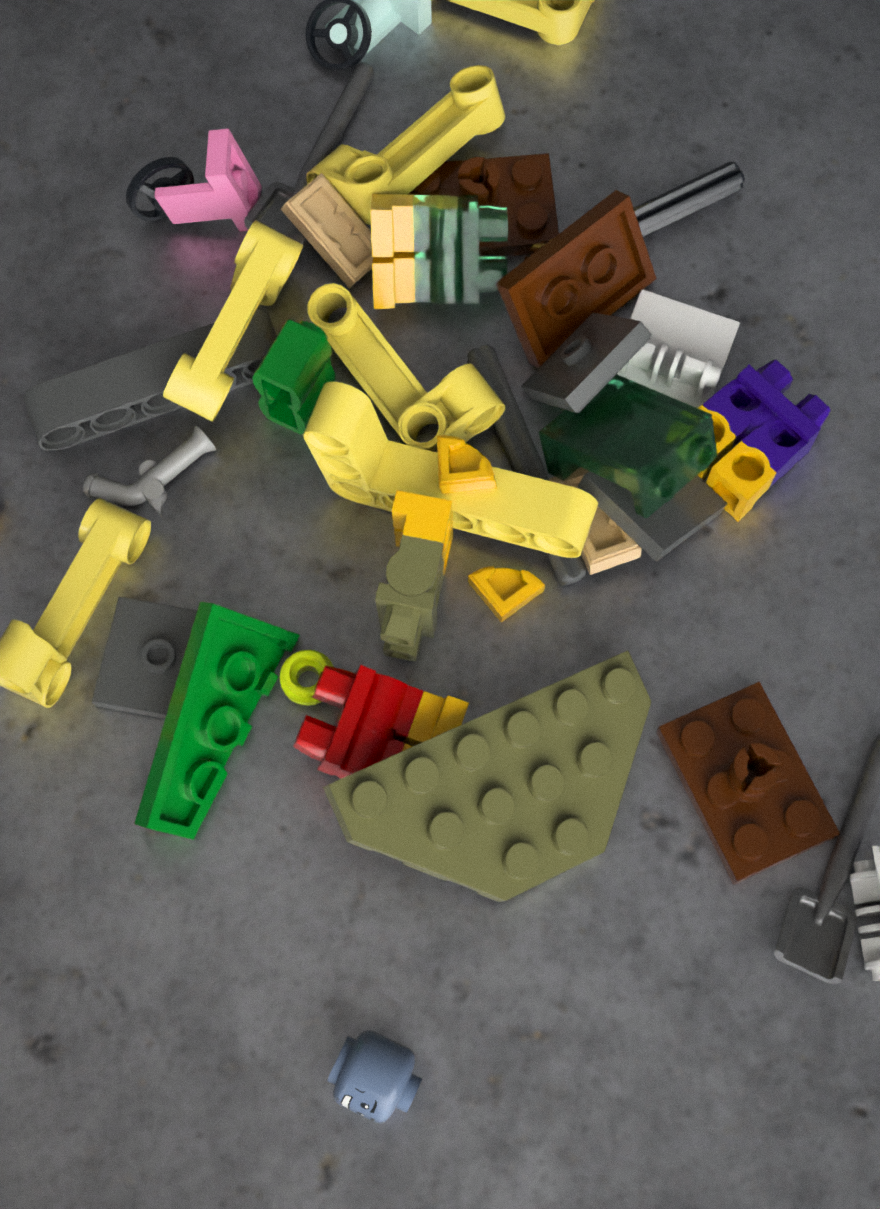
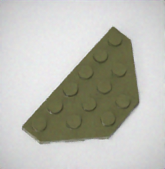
[323,650,652,902]

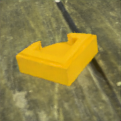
[437,435,497,494]
[468,566,545,623]

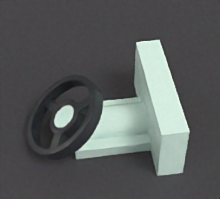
[306,0,432,70]

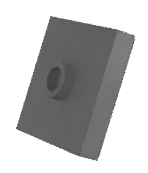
[521,313,652,413]
[578,431,728,561]
[92,597,197,719]

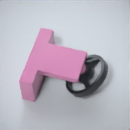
[126,128,262,232]

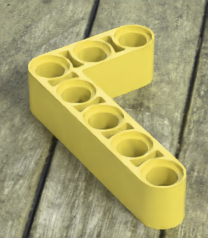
[303,381,598,558]

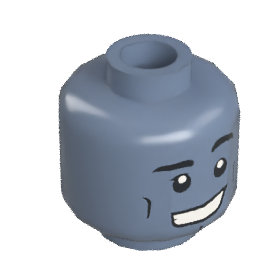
[327,1030,422,1123]

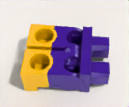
[666,360,831,522]

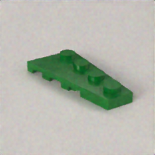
[134,602,300,840]

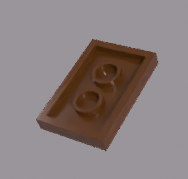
[408,153,559,264]
[496,190,657,368]
[656,681,840,885]

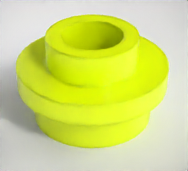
[280,650,334,706]

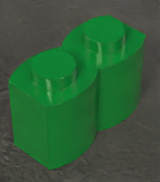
[252,319,336,435]

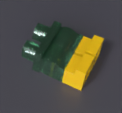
[370,194,508,309]

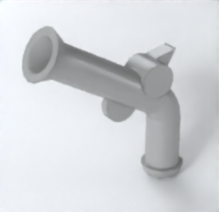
[83,426,216,518]

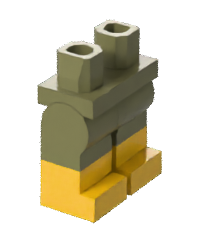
[375,490,453,662]

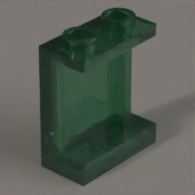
[538,374,717,518]

